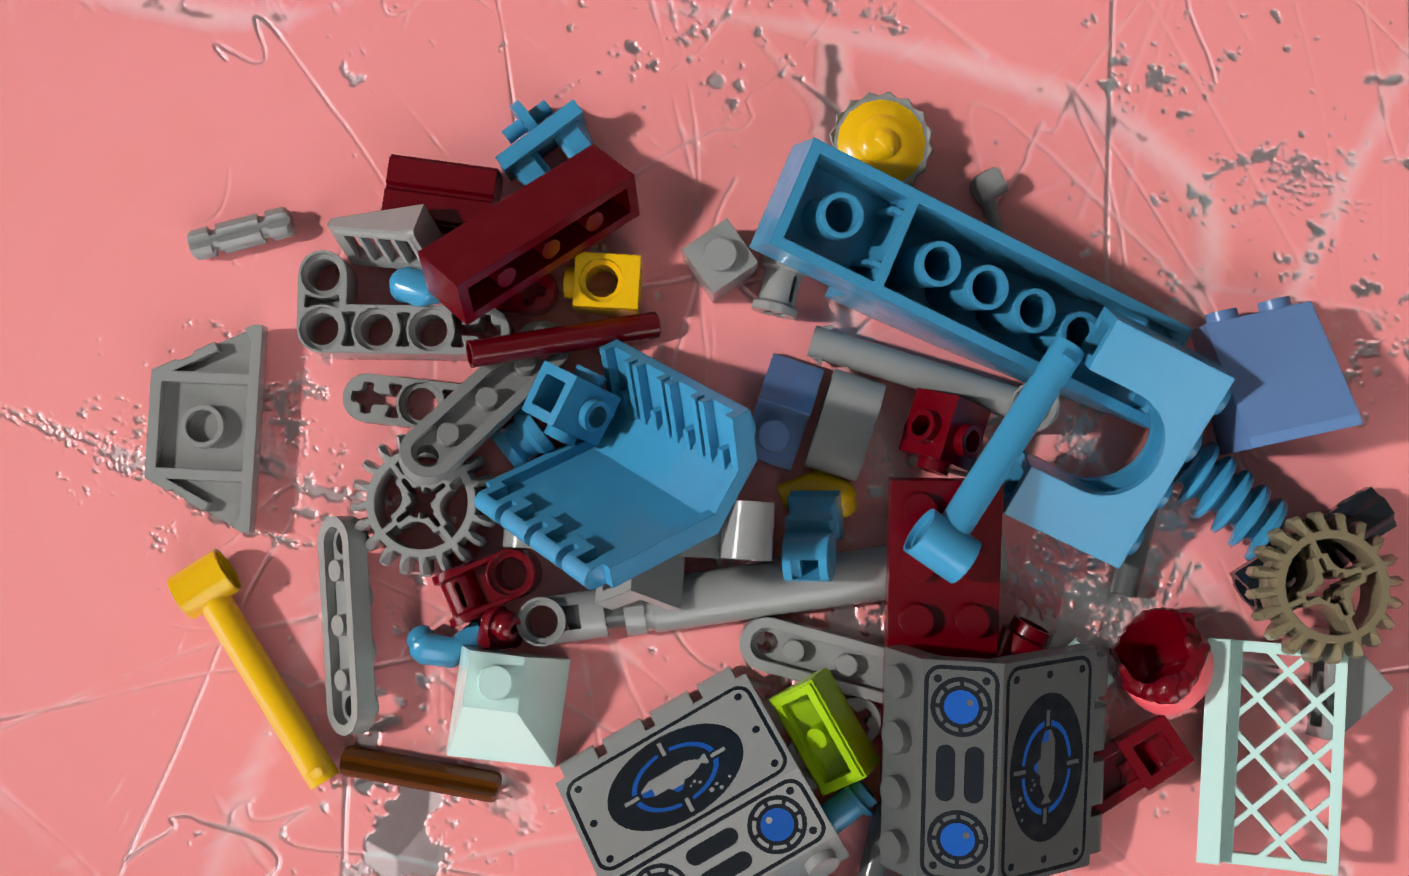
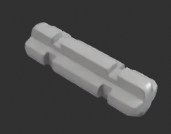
[187,207,295,260]

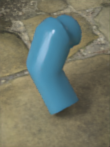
[389,266,441,307]
[406,619,480,668]

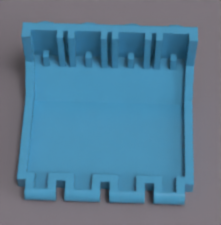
[474,339,757,590]

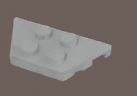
[144,324,268,533]

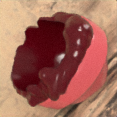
[1109,607,1214,715]

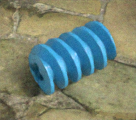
[1173,442,1289,561]

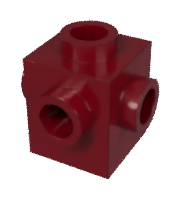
[898,388,991,477]

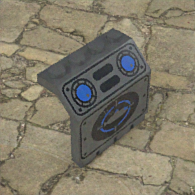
[879,643,1108,876]

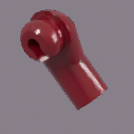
[476,605,523,650]

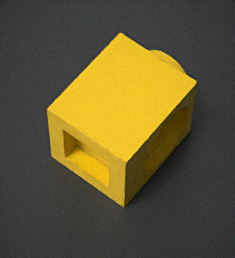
[564,252,643,316]

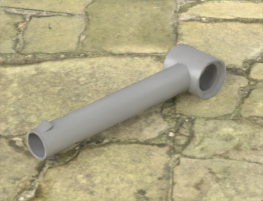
[807,325,1060,434]

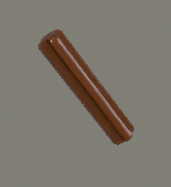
[340,745,502,803]

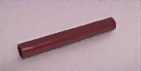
[466,311,661,368]

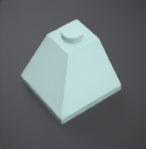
[446,645,571,767]

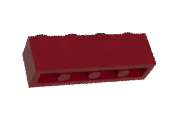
[418,144,640,326]

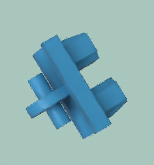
[495,99,594,187]

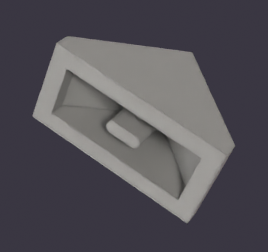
[1306,626,1394,740]

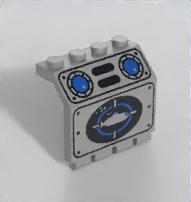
[556,666,850,876]

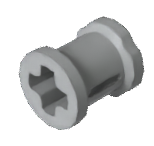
[751,255,807,320]

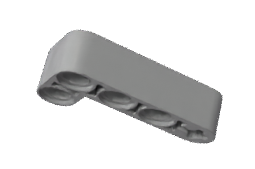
[296,250,515,361]

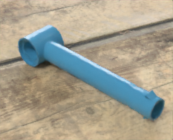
[903,337,1085,584]

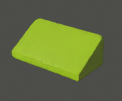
[769,667,880,796]

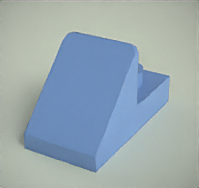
[752,353,824,472]

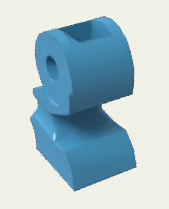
[782,490,845,582]

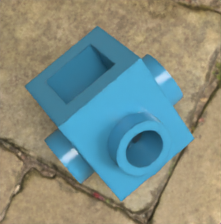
[521,360,622,447]

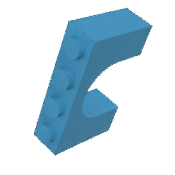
[1003,306,1235,569]

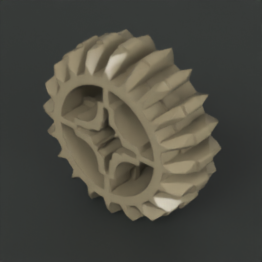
[1244,511,1404,664]

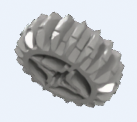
[350,433,497,577]

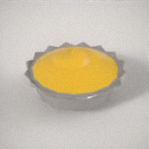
[829,91,934,186]

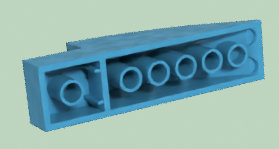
[749,137,1192,429]

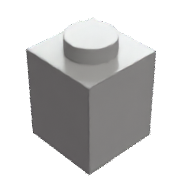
[682,218,758,303]

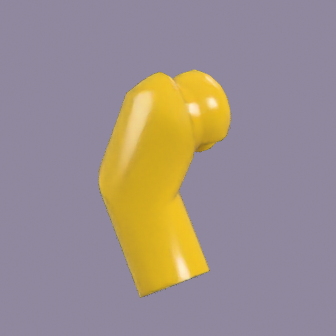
[776,470,858,518]

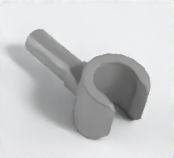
[969,167,1008,234]

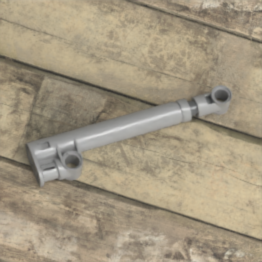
[516,506,1008,647]

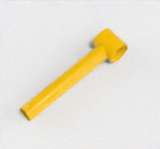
[167,549,339,790]

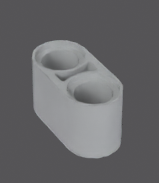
[804,368,886,482]

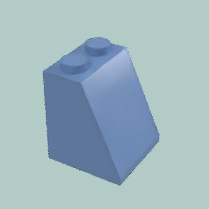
[1191,296,1362,456]

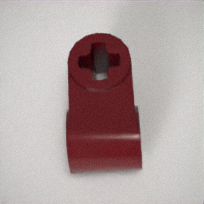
[432,548,542,628]

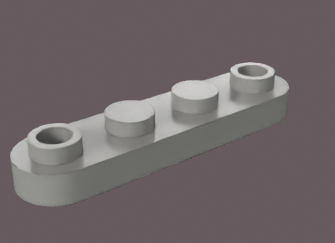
[399,320,570,485]
[318,516,379,736]
[739,616,884,703]

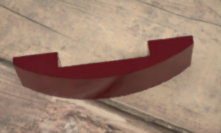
[1091,715,1195,814]

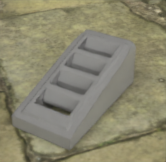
[327,204,443,271]

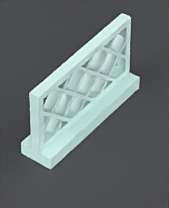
[1196,637,1348,876]

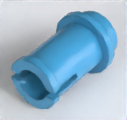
[821,780,878,834]

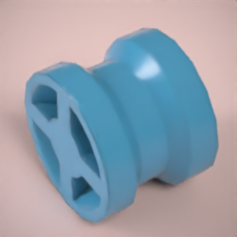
[491,409,556,468]

